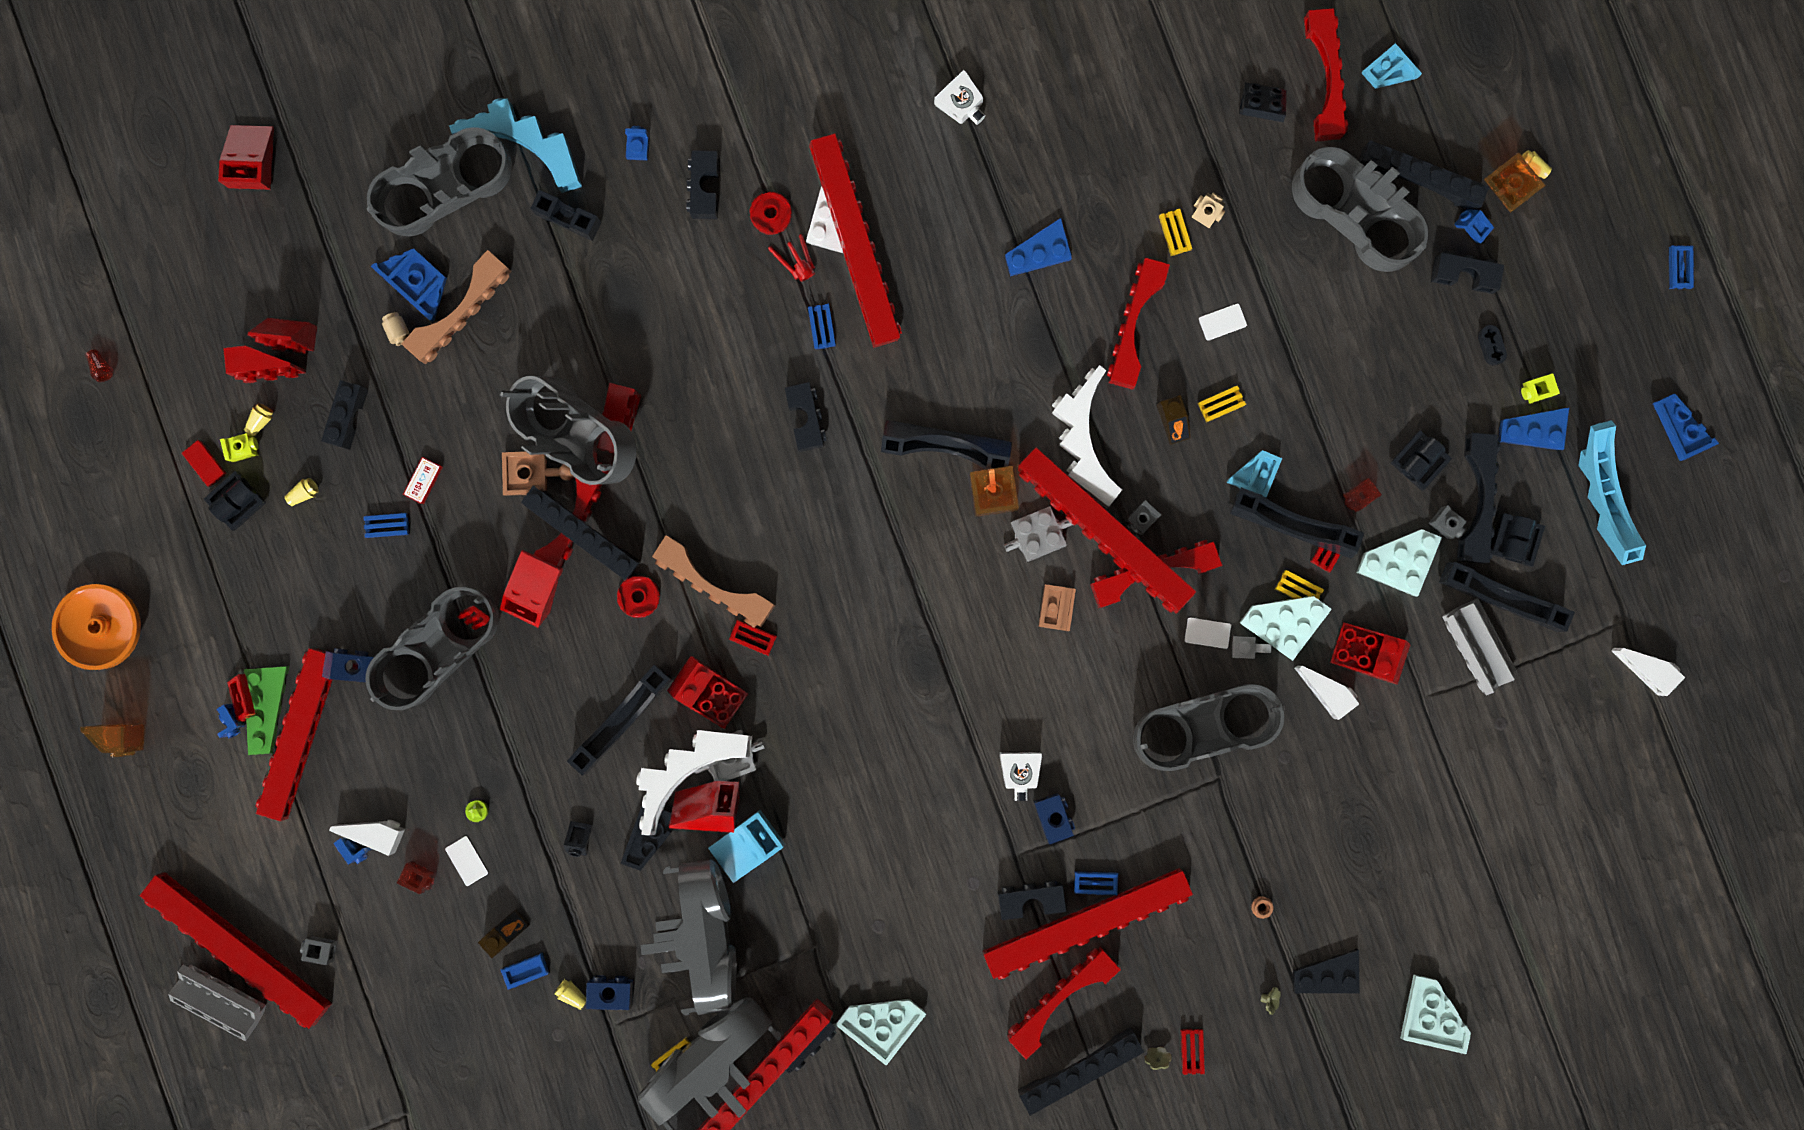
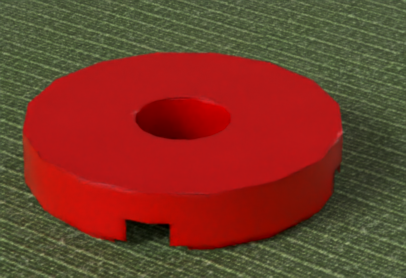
[750,192,792,235]
[617,576,660,618]

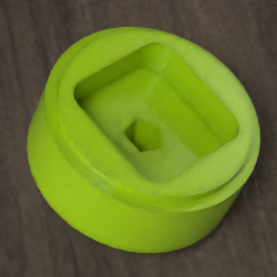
[465,800,489,822]

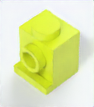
[1521,374,1560,404]
[220,433,259,462]

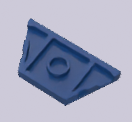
[371,249,447,322]

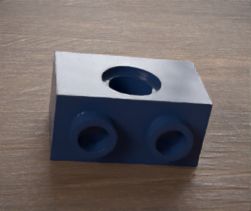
[322,648,374,682]
[1033,793,1075,844]
[586,975,634,1010]

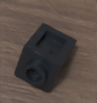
[564,821,592,857]

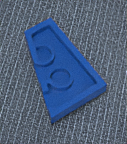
[1005,218,1072,276]
[1498,408,1569,450]

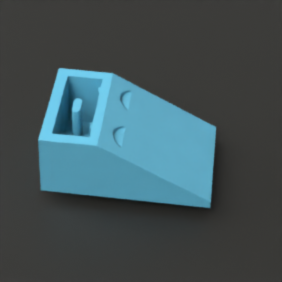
[708,810,785,883]

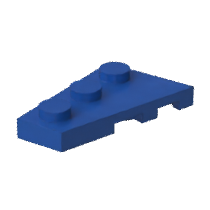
[1653,394,1719,461]

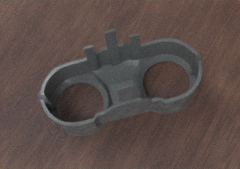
[367,127,512,236]
[1292,147,1428,272]
[500,376,636,485]
[366,587,500,710]
[1133,684,1285,771]
[640,859,737,1016]
[638,997,781,1130]

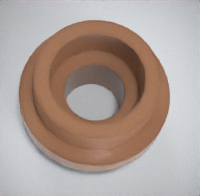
[1251,896,1273,919]

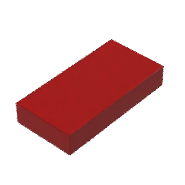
[182,440,227,487]

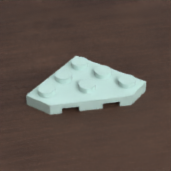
[1357,529,1442,597]
[1240,596,1331,661]
[1400,974,1471,1054]
[835,999,926,1065]

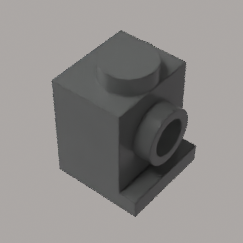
[1125,500,1161,535]
[1428,505,1466,539]
[300,936,338,965]

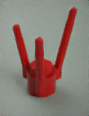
[768,234,815,282]

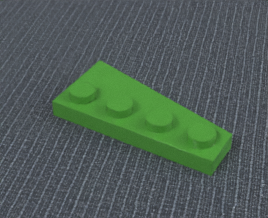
[244,666,289,755]

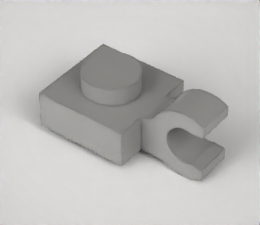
[1232,636,1271,659]

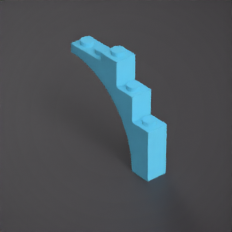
[449,98,582,193]
[1578,420,1646,565]

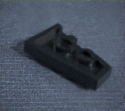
[620,806,674,871]
[1293,948,1360,994]

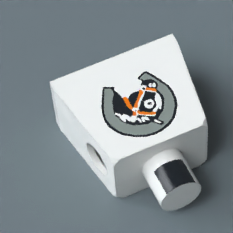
[934,70,985,125]
[999,752,1042,801]

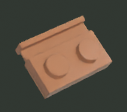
[1038,584,1076,631]

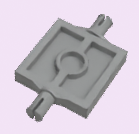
[1004,507,1073,562]
[695,729,765,781]

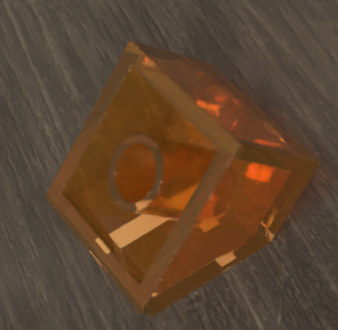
[1484,152,1546,213]
[970,466,1019,517]
[80,724,144,757]

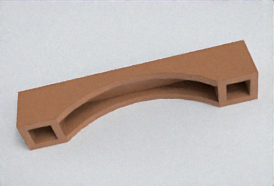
[401,250,511,364]
[652,535,775,628]

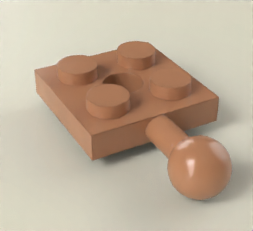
[502,452,574,496]

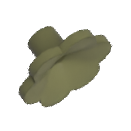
[1261,987,1281,1015]
[1144,1046,1172,1070]

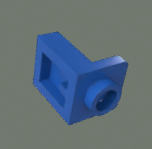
[625,126,649,160]
[1454,209,1494,243]
[217,704,245,739]
[333,837,372,864]

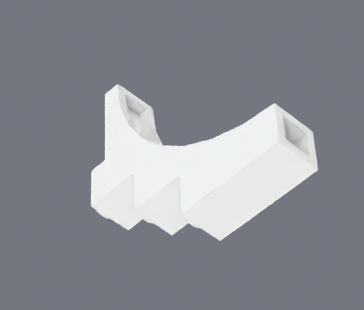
[1052,365,1122,508]
[637,730,752,835]

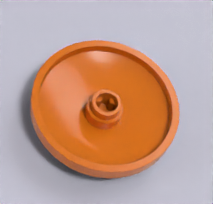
[52,584,141,670]

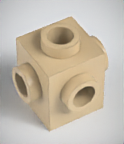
[1192,192,1226,228]

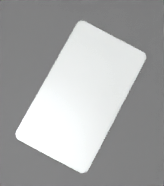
[1199,304,1247,340]
[1185,618,1231,649]
[445,836,488,886]

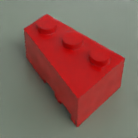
[597,383,641,454]

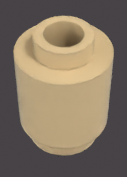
[382,312,410,346]

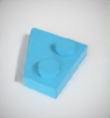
[1362,43,1422,89]
[1227,450,1282,498]

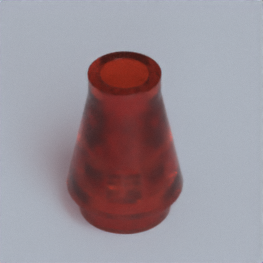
[85,349,113,382]

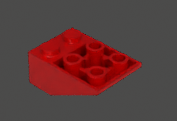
[218,125,274,190]
[248,318,317,354]
[224,346,306,383]
[500,550,562,628]
[1330,622,1411,685]
[667,656,748,729]
[669,781,740,833]

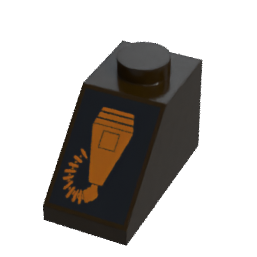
[1156,395,1191,445]
[477,909,530,959]

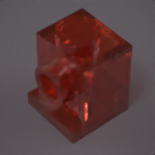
[1343,478,1382,512]
[397,861,435,894]

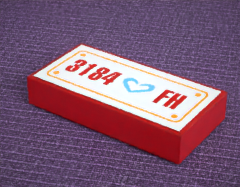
[403,457,443,505]

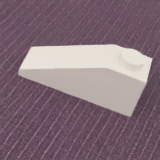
[1611,648,1685,696]
[1295,665,1359,720]
[329,820,405,856]

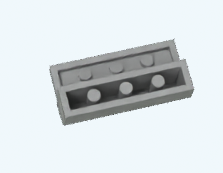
[1442,598,1518,695]
[168,964,266,1041]

